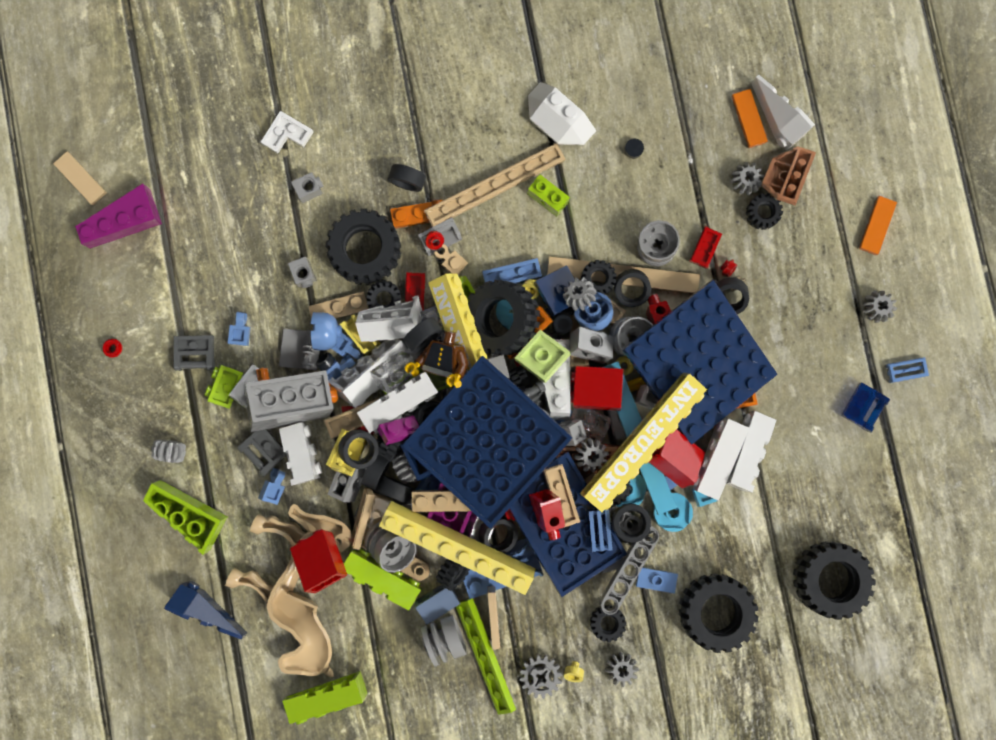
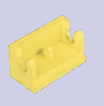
[340,314,381,356]
[326,429,367,477]

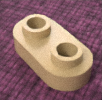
[401,556,430,581]

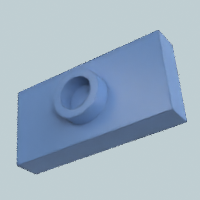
[636,567,678,594]

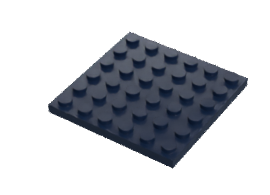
[622,280,778,445]
[402,356,573,529]

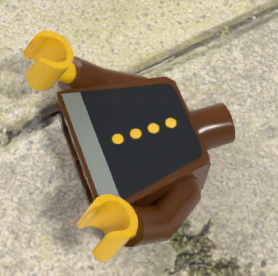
[405,330,469,388]

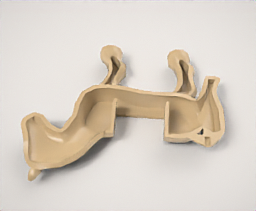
[225,504,353,677]

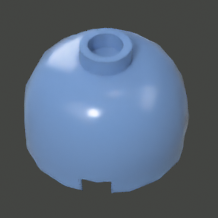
[574,292,614,331]
[311,312,342,350]

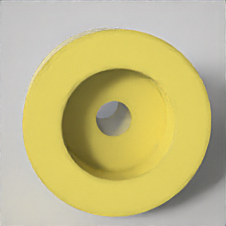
[522,279,540,299]
[564,661,584,682]

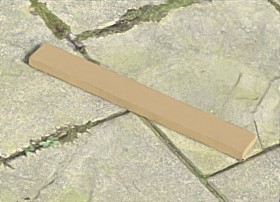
[424,143,565,227]
[547,257,700,294]

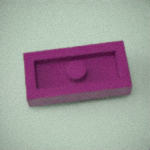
[377,416,419,445]

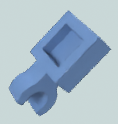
[228,312,251,346]
[331,333,363,360]
[326,354,355,380]
[258,468,285,505]

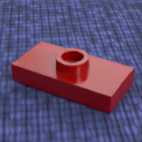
[689,226,722,269]
[405,272,425,312]

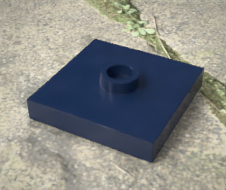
[534,265,580,316]

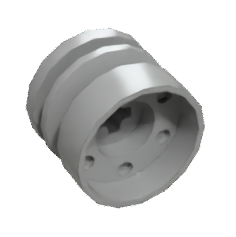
[637,220,680,267]
[609,317,653,356]
[365,521,416,573]
[421,615,467,667]

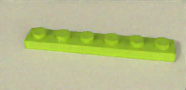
[456,598,516,715]

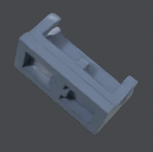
[415,585,460,625]

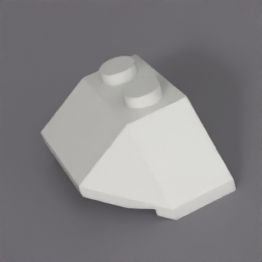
[528,82,596,145]

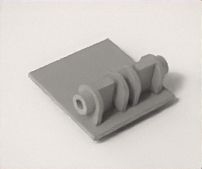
[279,329,320,370]

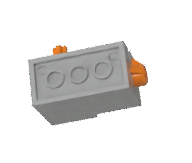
[244,368,338,432]

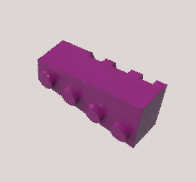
[75,184,162,249]

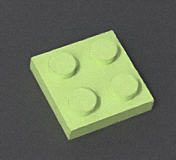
[515,330,571,383]

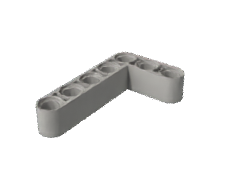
[599,506,659,615]

